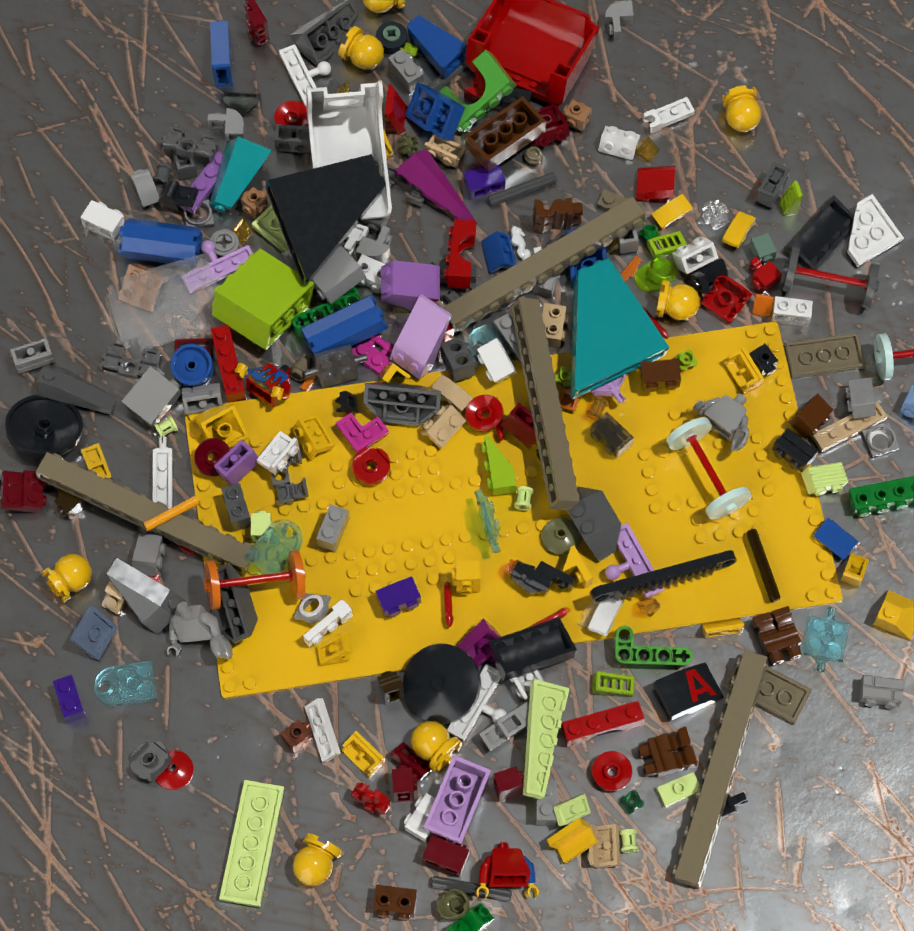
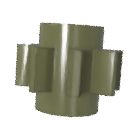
[397,132,419,156]

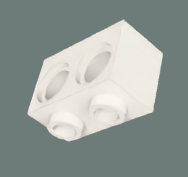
[771,296,813,327]

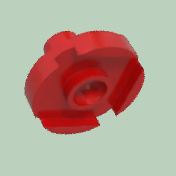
[352,447,391,486]
[350,783,391,815]

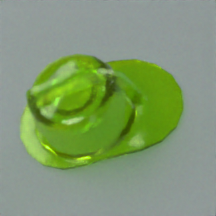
[634,257,677,292]

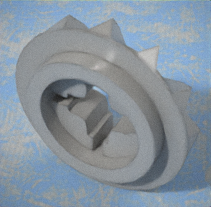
[210,229,239,256]

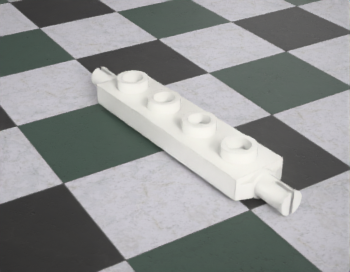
[152,436,173,509]

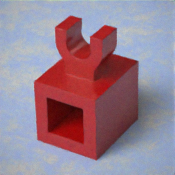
[749,257,782,294]

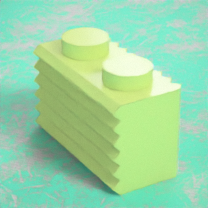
[801,462,849,496]

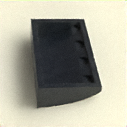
[783,195,854,270]
[488,617,577,682]

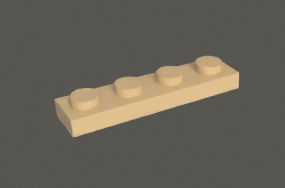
[812,401,888,452]

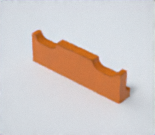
[620,255,643,282]
[299,367,317,391]

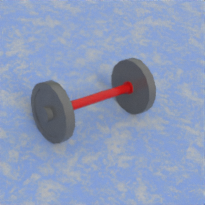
[783,245,880,308]

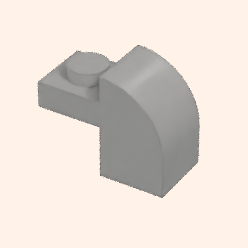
[604,0,634,42]
[208,108,245,142]
[130,169,160,207]
[356,226,392,263]

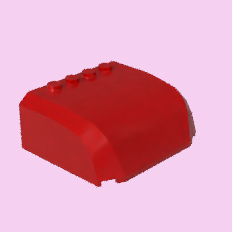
[465,0,600,105]

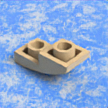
[430,375,473,413]

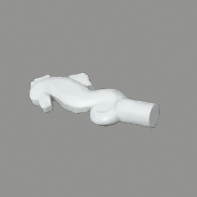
[510,226,531,261]

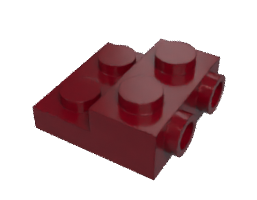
[244,0,270,46]
[533,105,570,146]
[1,470,47,513]

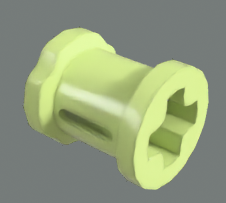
[154,415,179,439]
[514,486,534,511]
[619,829,639,853]

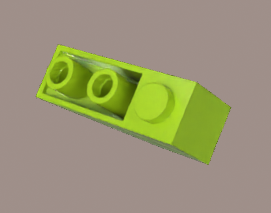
[481,435,516,496]

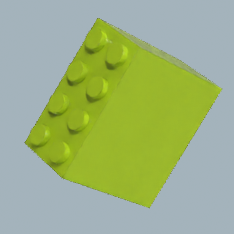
[212,249,314,350]

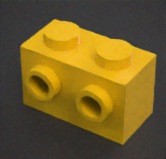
[452,560,480,595]

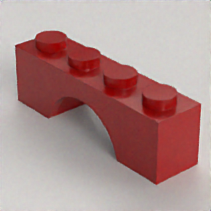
[444,219,476,289]
[210,325,246,403]
[561,700,645,747]

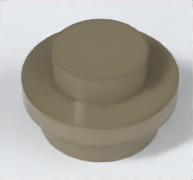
[525,147,543,165]

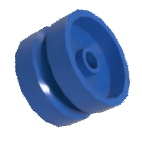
[170,344,214,388]

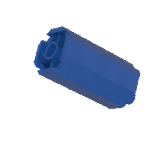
[118,218,203,267]
[300,294,388,359]

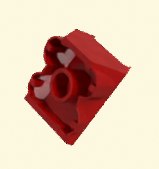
[385,84,408,135]
[636,166,676,204]
[700,274,753,323]

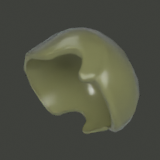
[436,888,470,920]

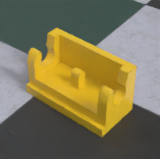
[725,347,764,394]
[341,731,385,778]

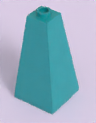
[209,137,271,212]

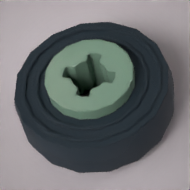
[376,21,408,53]

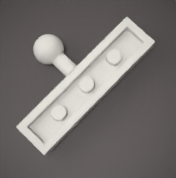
[279,44,331,105]
[447,664,507,742]

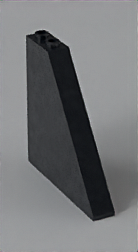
[265,154,385,287]

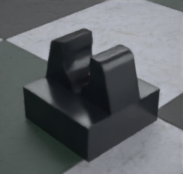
[335,391,358,415]

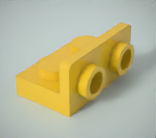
[293,414,335,460]

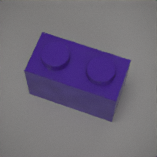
[464,165,506,200]
[376,576,421,617]
[53,675,86,724]

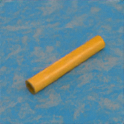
[143,496,200,531]

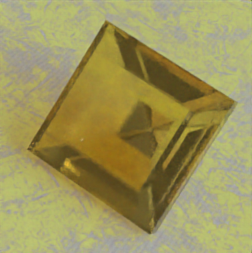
[233,218,253,245]
[636,598,660,617]

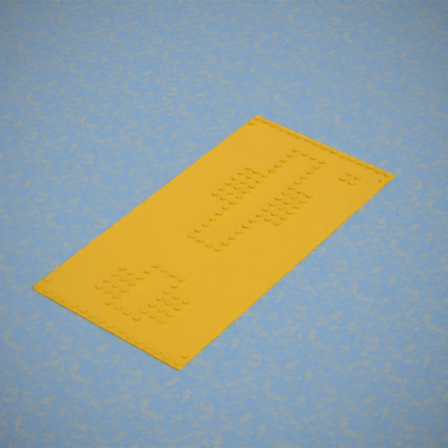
[184,322,843,699]

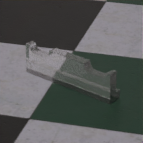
[271,337,283,367]
[578,601,600,629]

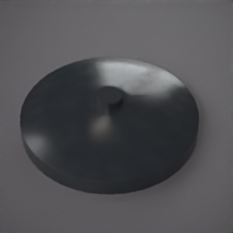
[5,395,83,458]
[402,644,481,724]

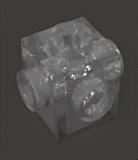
[702,200,730,231]

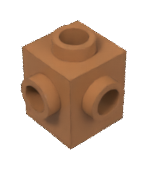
[562,99,592,132]
[241,187,269,219]

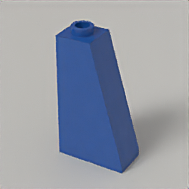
[407,15,467,79]
[210,20,233,87]

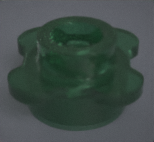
[620,790,644,814]

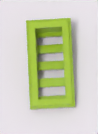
[779,180,803,216]
[647,231,687,261]
[591,671,634,697]

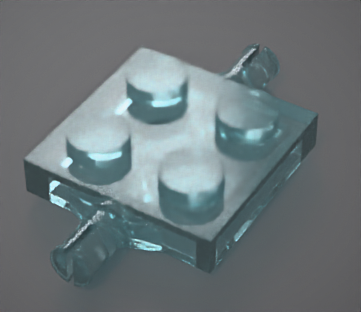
[474,490,500,553]
[803,607,850,672]

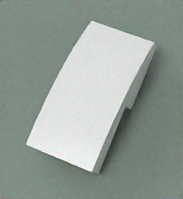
[588,598,623,636]

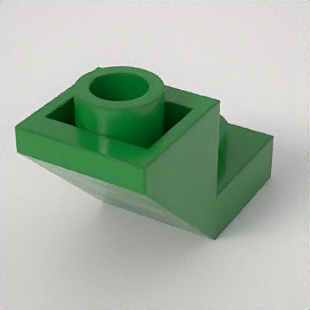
[446,903,494,931]

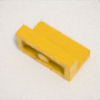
[379,361,411,383]
[547,818,598,863]

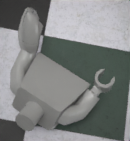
[693,394,749,451]
[167,601,233,659]

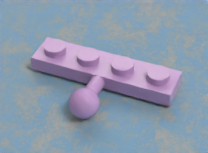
[182,240,253,294]
[605,523,664,599]

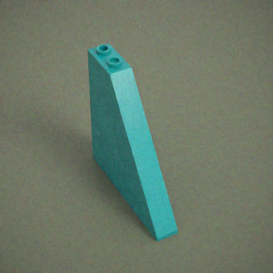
[570,258,669,400]

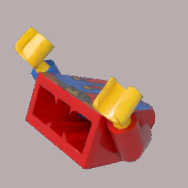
[235,363,291,408]
[475,842,539,899]

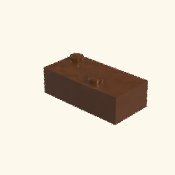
[465,96,546,172]

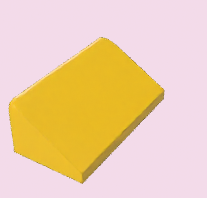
[701,619,744,638]

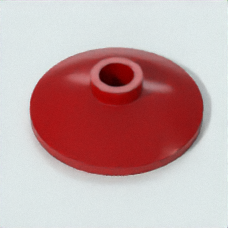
[274,101,308,126]
[465,395,504,431]
[156,750,194,790]
[592,751,632,791]

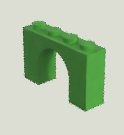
[439,50,517,133]

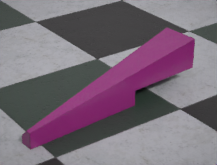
[394,149,477,225]
[456,618,502,669]

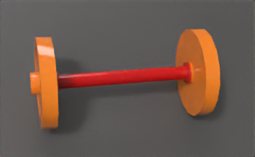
[204,550,306,610]

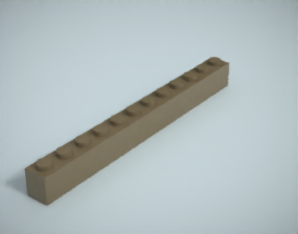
[442,196,645,333]
[511,297,579,510]
[36,452,256,575]
[673,650,768,889]

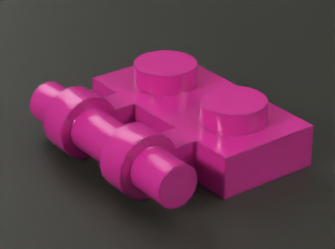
[352,334,394,375]

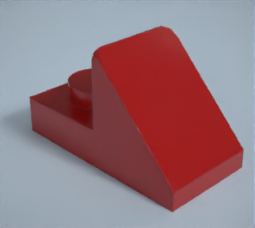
[464,70,485,103]

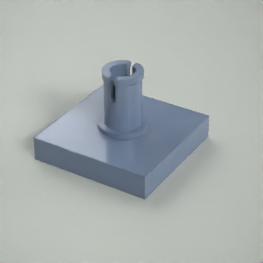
[69,606,118,660]

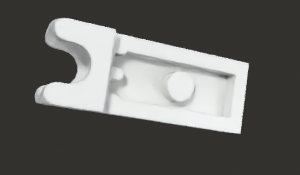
[642,97,695,134]
[303,599,353,647]

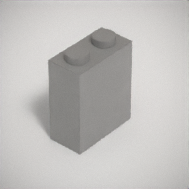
[311,246,366,304]
[121,366,182,428]

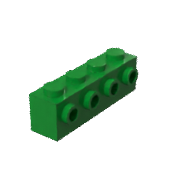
[847,476,914,517]

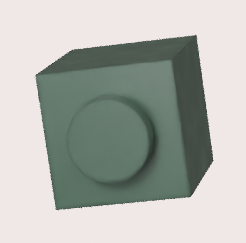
[749,233,777,265]

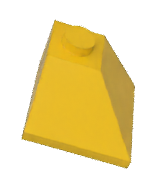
[194,404,249,448]
[873,590,914,641]

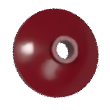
[194,438,230,477]

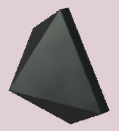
[223,92,261,117]

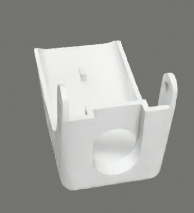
[306,80,392,220]

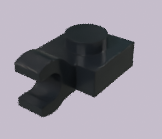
[721,792,748,819]

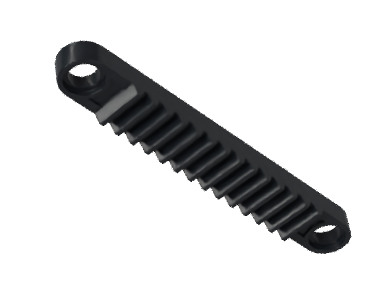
[590,550,737,603]

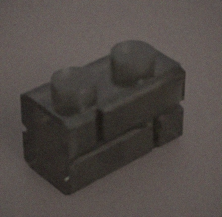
[590,412,634,458]

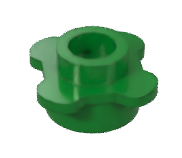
[639,225,661,240]

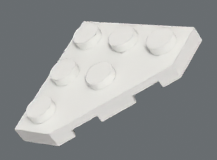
[847,194,904,267]

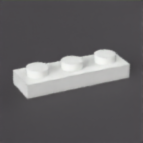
[305,698,341,762]

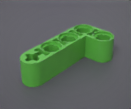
[614,626,693,666]

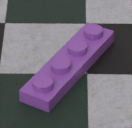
[179,151,223,214]

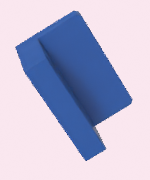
[482,231,516,273]
[814,518,860,559]

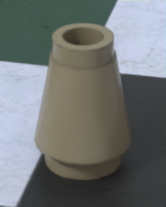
[289,353,312,381]

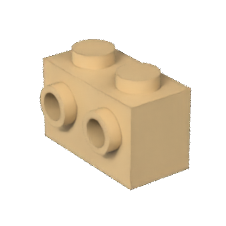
[542,303,569,348]

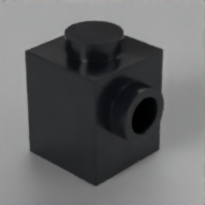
[749,343,778,376]

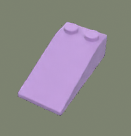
[390,294,452,379]
[423,755,491,844]

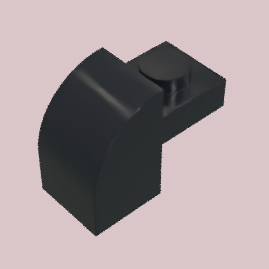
[159,181,199,212]

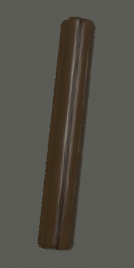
[747,529,781,602]

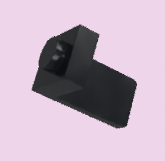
[690,258,728,294]

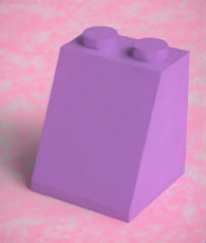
[381,260,440,311]

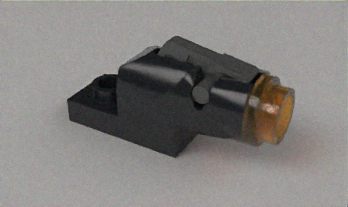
[504,559,576,595]

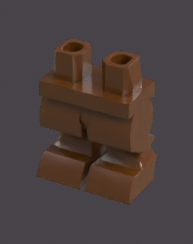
[532,198,583,234]
[751,606,801,665]
[638,726,698,777]

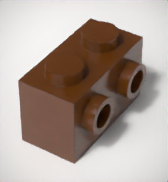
[639,359,681,392]
[788,394,833,439]
[373,885,417,920]

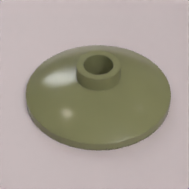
[542,518,580,555]

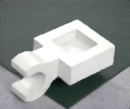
[344,224,369,256]

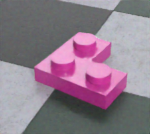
[336,413,389,453]

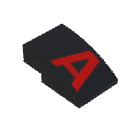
[653,662,724,720]

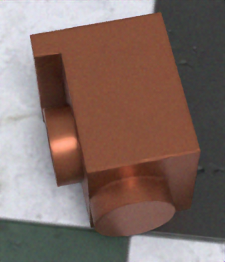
[280,719,312,753]

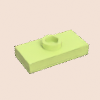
[657,772,700,807]
[553,794,591,826]

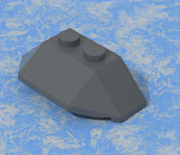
[363,382,441,426]
[567,486,621,562]
[212,563,258,644]

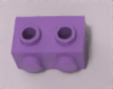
[214,439,258,485]

